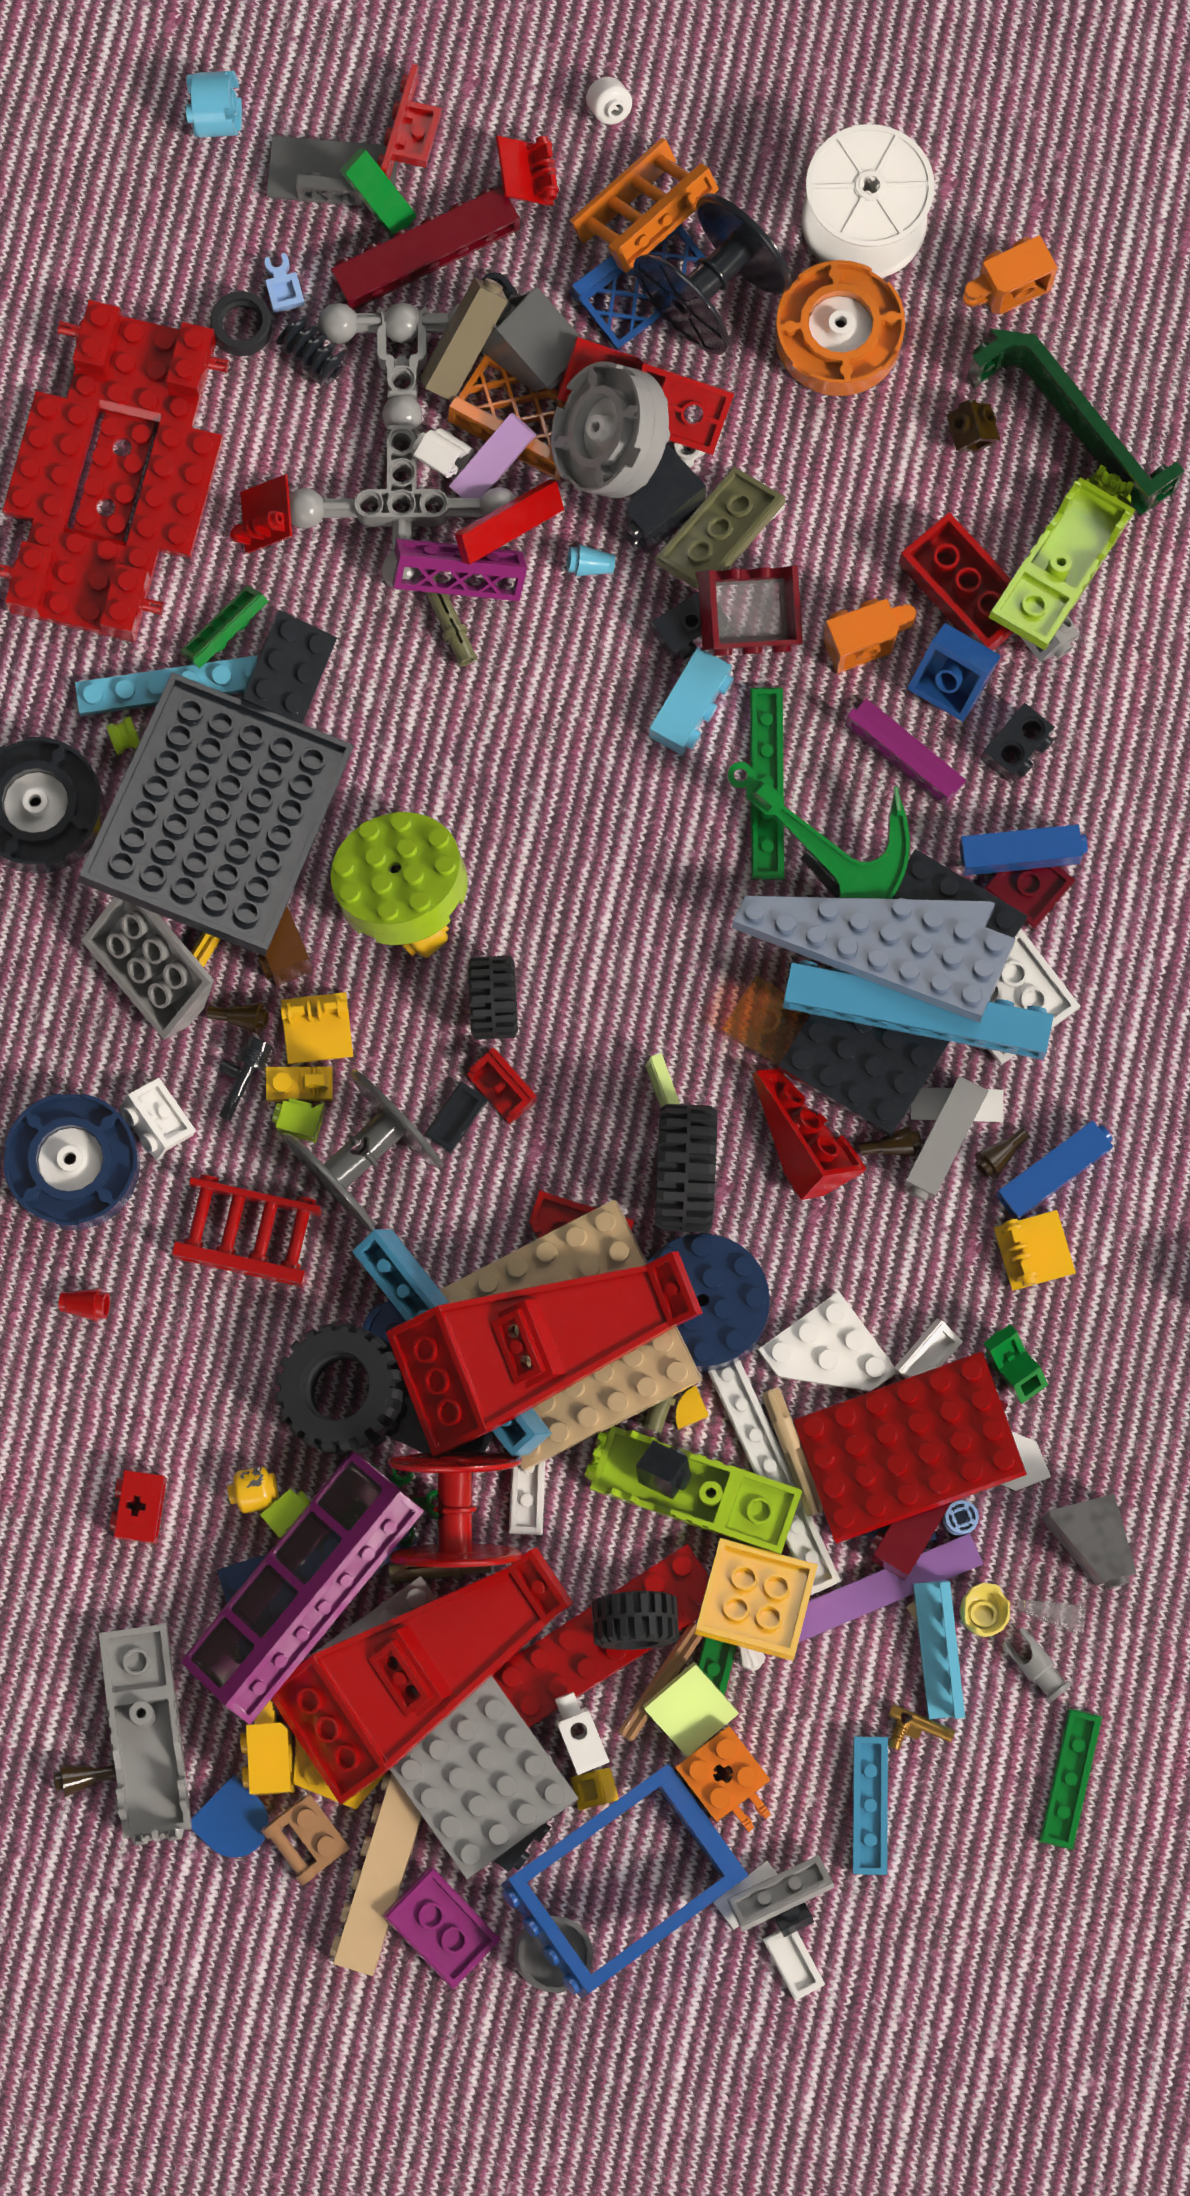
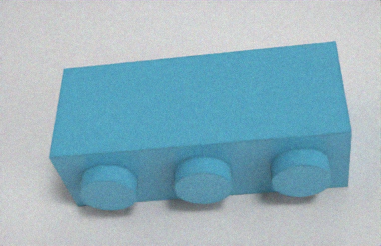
[649,647,734,756]

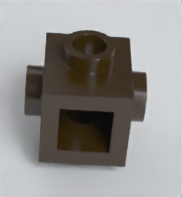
[947,400,1000,453]

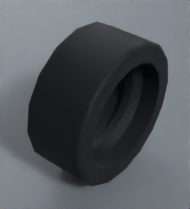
[210,291,272,357]

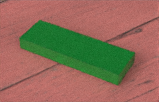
[339,148,417,237]

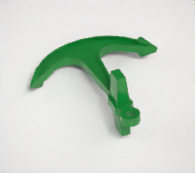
[727,762,910,899]

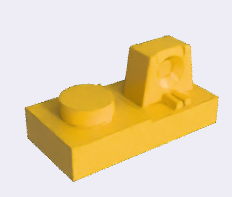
[266,1066,333,1102]

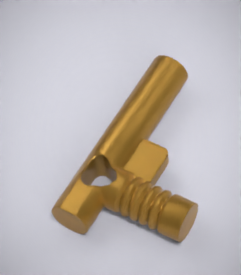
[888,1704,956,1750]

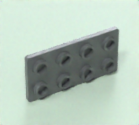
[267,136,398,206]

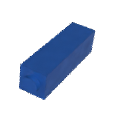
[959,824,1088,876]
[995,1120,1113,1220]

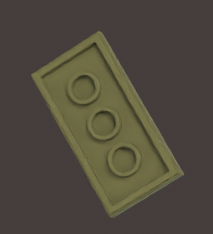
[654,466,786,590]

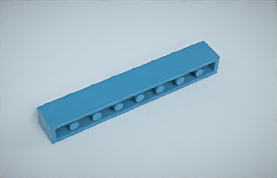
[783,960,1054,1060]
[352,1229,552,1457]

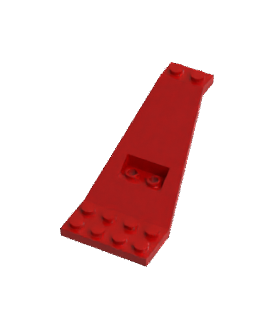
[386,1251,703,1457]
[271,1547,574,1805]

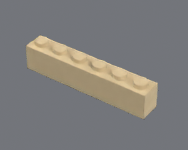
[329,1770,423,1976]

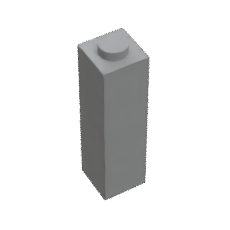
[904,1076,989,1201]

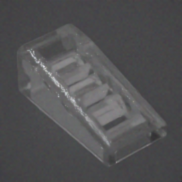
[1014,1599,1086,1634]

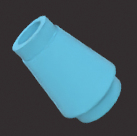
[567,544,615,576]

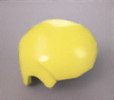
[959,1582,1010,1637]

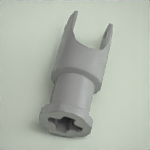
[1003,1627,1072,1704]

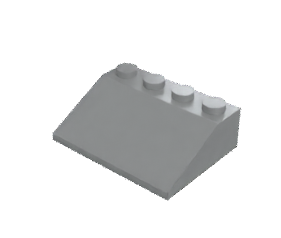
[81,897,214,1039]

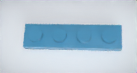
[852,1736,888,1875]

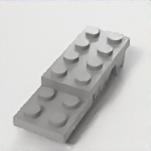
[99,1624,192,1846]

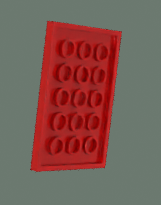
[793,1351,1027,1544]

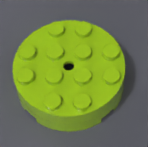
[331,812,468,945]

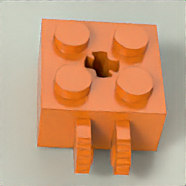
[962,235,1058,315]
[823,598,917,674]
[674,1726,771,1832]

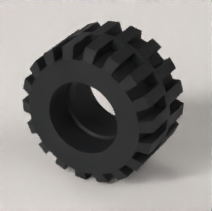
[468,955,518,1040]
[592,1591,679,1650]

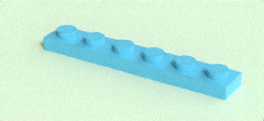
[75,655,258,717]

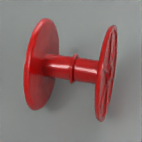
[387,1452,523,1568]

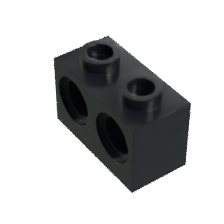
[981,702,1055,783]

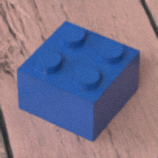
[907,623,1001,722]

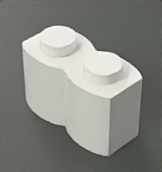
[413,428,474,478]

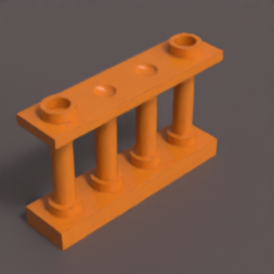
[570,137,719,273]

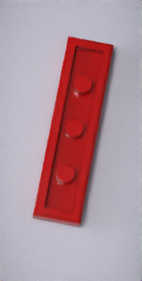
[454,479,564,565]

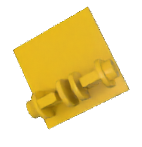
[281,992,353,1064]
[993,1210,1076,1291]

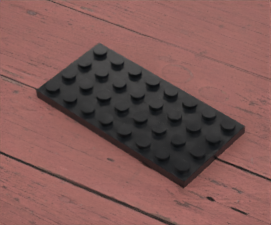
[778,849,1028,1137]

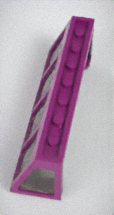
[180,1450,424,1725]

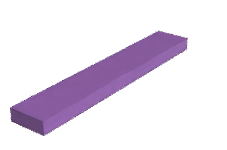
[798,1533,983,1643]

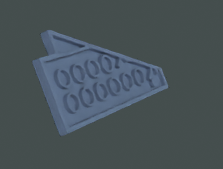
[732,896,1015,1023]

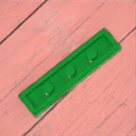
[1038,1708,1102,1850]

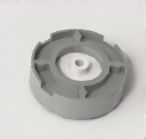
[551,361,670,498]

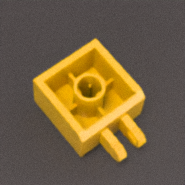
[240,1700,295,1795]

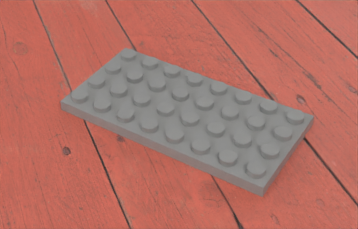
[310,1576,579,1880]

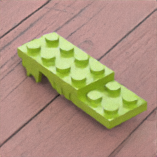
[989,465,1136,650]
[584,1426,803,1554]

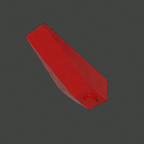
[752,1068,866,1200]

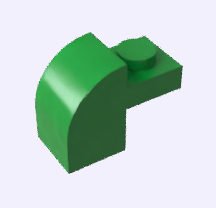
[983,1324,1048,1404]

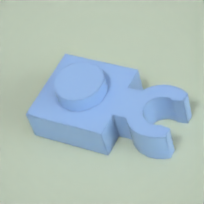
[265,253,305,314]

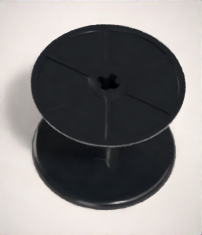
[634,193,792,355]

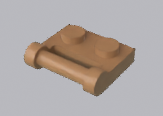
[261,1792,350,1886]

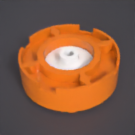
[775,260,905,396]

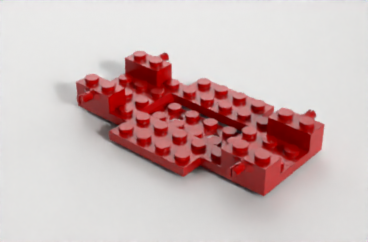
[0,300,230,642]

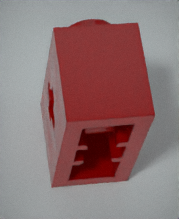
[110,1470,167,1545]

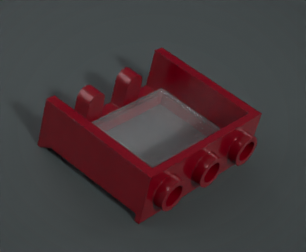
[695,565,803,656]

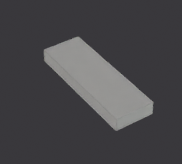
[727,1855,835,1932]

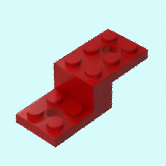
[556,336,734,455]

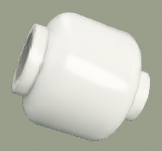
[586,77,632,125]

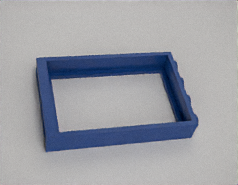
[501,1763,749,1999]

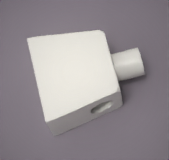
[555,1692,609,1775]

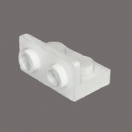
[119,1078,196,1160]

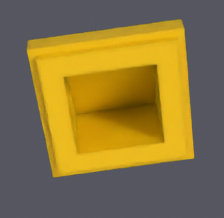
[571,1768,619,1811]

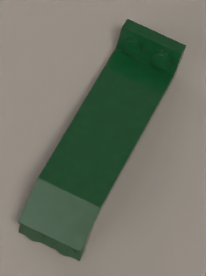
[967,328,1185,517]

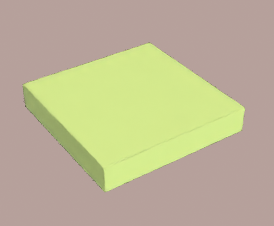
[643,1662,739,1758]

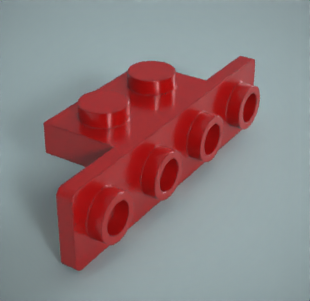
[377,64,442,180]

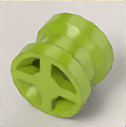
[106,716,140,756]

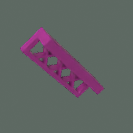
[392,538,527,601]
[845,698,966,807]

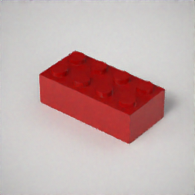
[898,512,1014,651]

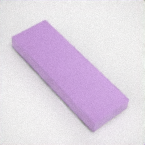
[449,413,536,498]

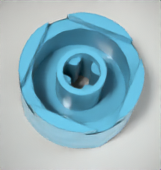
[186,70,242,138]

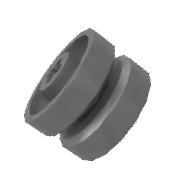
[514,1916,593,1993]

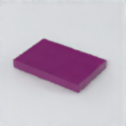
[382,1866,501,1990]

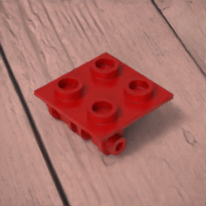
[496,135,559,207]
[230,474,293,554]

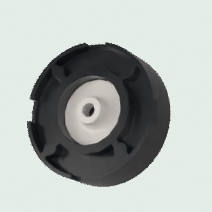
[0,737,105,874]

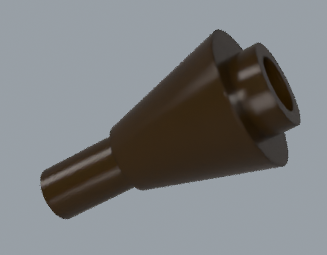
[207,1002,269,1035]
[859,1125,922,1157]
[975,1128,1030,1179]
[53,1764,116,1798]

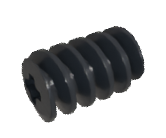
[276,317,345,387]

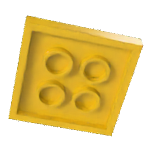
[695,1538,818,1661]

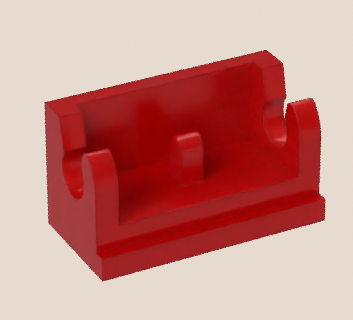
[467,1047,537,1125]

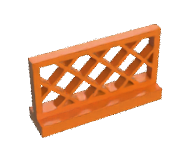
[448,354,566,481]

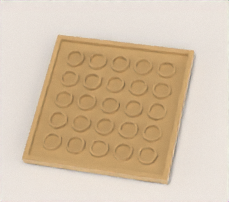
[440,1200,703,1470]

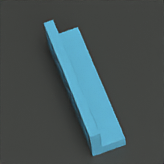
[913,1580,965,1719]

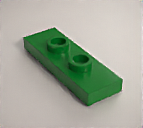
[180,585,269,669]

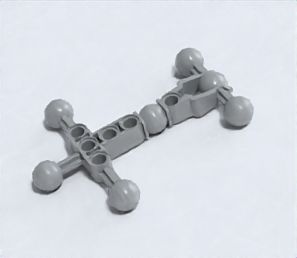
[289,302,516,591]

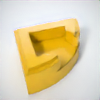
[675,1385,709,1430]

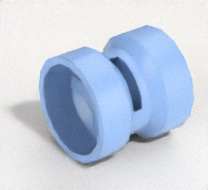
[942,1500,979,1537]

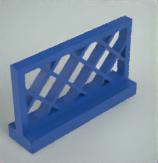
[569,224,706,349]

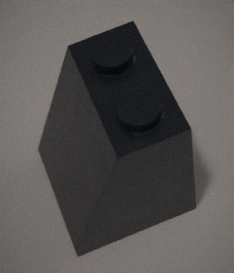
[625,444,706,555]

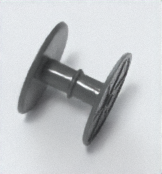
[282,1069,444,1232]

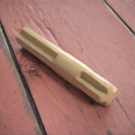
[762,1388,824,1516]

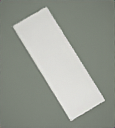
[911,1087,1004,1122]

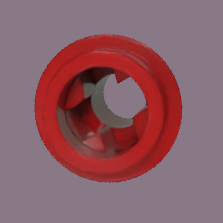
[58,1288,110,1322]

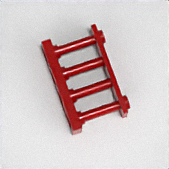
[172,1174,322,1288]

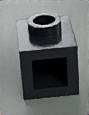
[636,1440,691,1500]

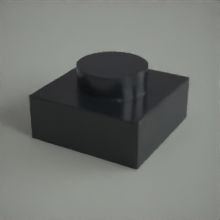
[773,1902,814,1937]

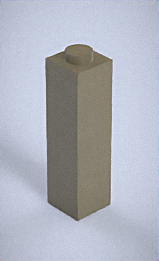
[420,277,508,401]

